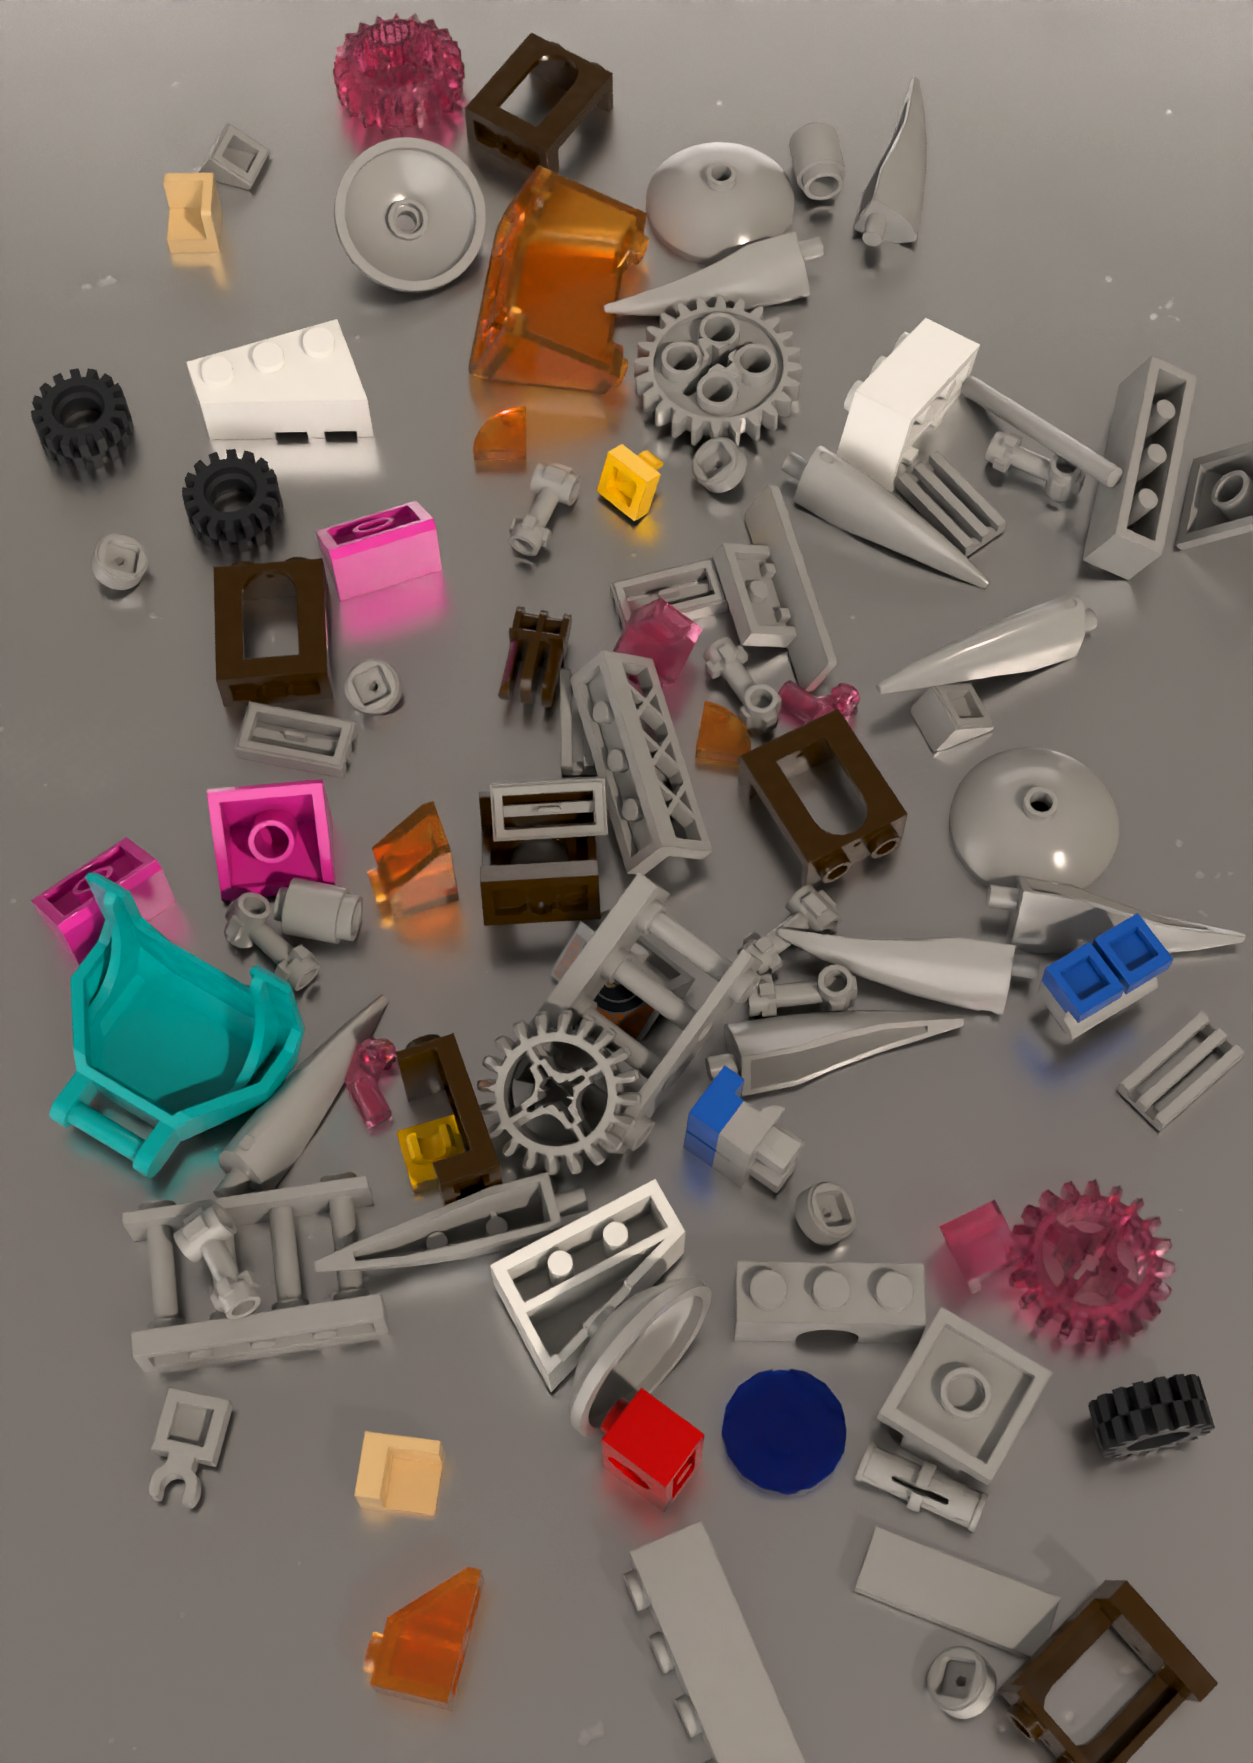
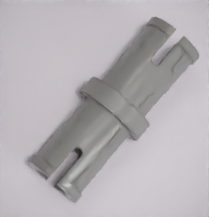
[855,1441,989,1532]

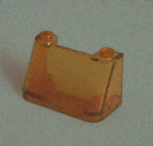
[468,165,649,394]

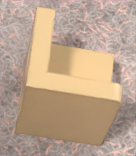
[163,173,223,253]
[354,1431,445,1516]

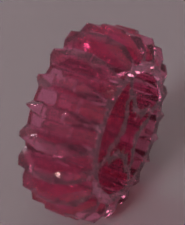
[333,12,465,135]
[1006,1179,1175,1347]

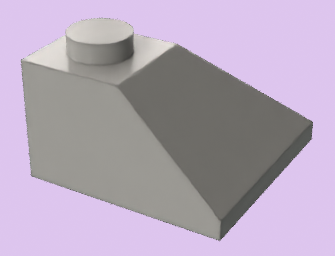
[1175,441,1253,550]

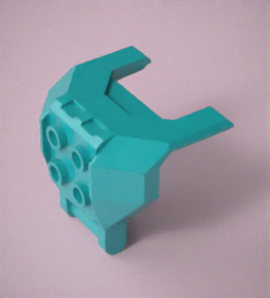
[49,872,305,1178]

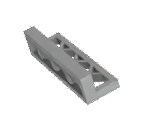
[569,650,713,875]

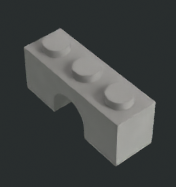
[734,1261,926,1344]

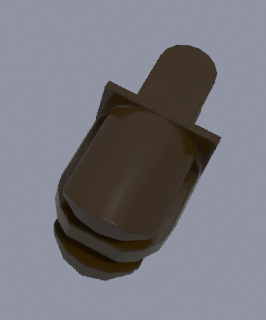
[498,606,572,707]

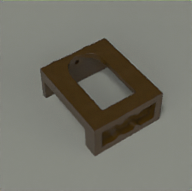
[465,32,613,184]
[213,557,334,707]
[738,708,908,886]
[479,790,601,926]
[395,1033,503,1206]
[998,1580,1218,1763]

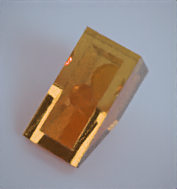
[367,801,459,921]
[364,1567,485,1711]

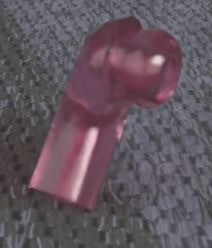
[778,680,860,723]
[345,1037,397,1127]

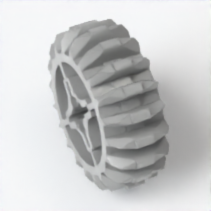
[477,1010,642,1175]

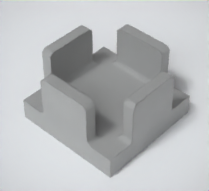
[877,1306,1053,1486]

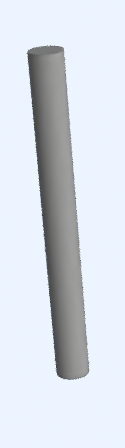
[961,376,1123,488]

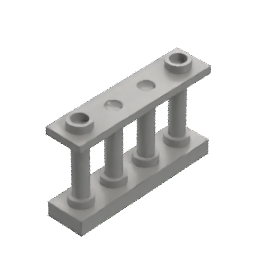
[503,873,763,1154]
[122,1172,390,1372]

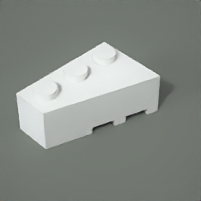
[836,318,980,492]
[186,319,374,440]
[490,1179,685,1392]

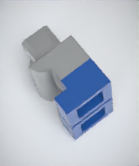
[1037,913,1174,1040]
[683,1065,805,1194]

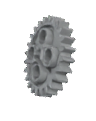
[634,296,803,446]

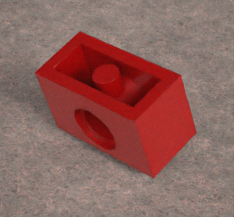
[600,1388,705,1512]

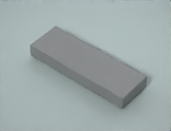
[854,1526,1061,1659]

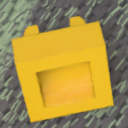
[596,444,664,521]
[396,1114,465,1193]

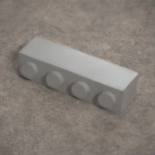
[1082,355,1197,580]
[623,1520,806,1763]

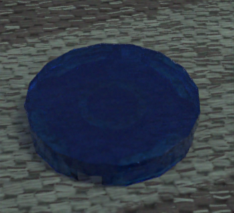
[721,1369,847,1497]

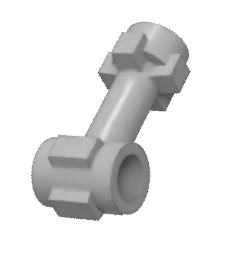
[985,431,1086,502]
[509,462,581,556]
[703,637,782,735]
[737,884,842,975]
[224,892,321,991]
[747,964,858,1018]
[174,1203,261,1320]

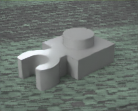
[149,1387,233,1509]

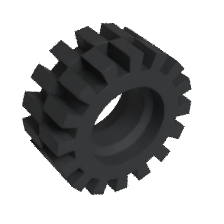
[31,368,133,470]
[182,449,283,553]
[1088,1374,1215,1458]

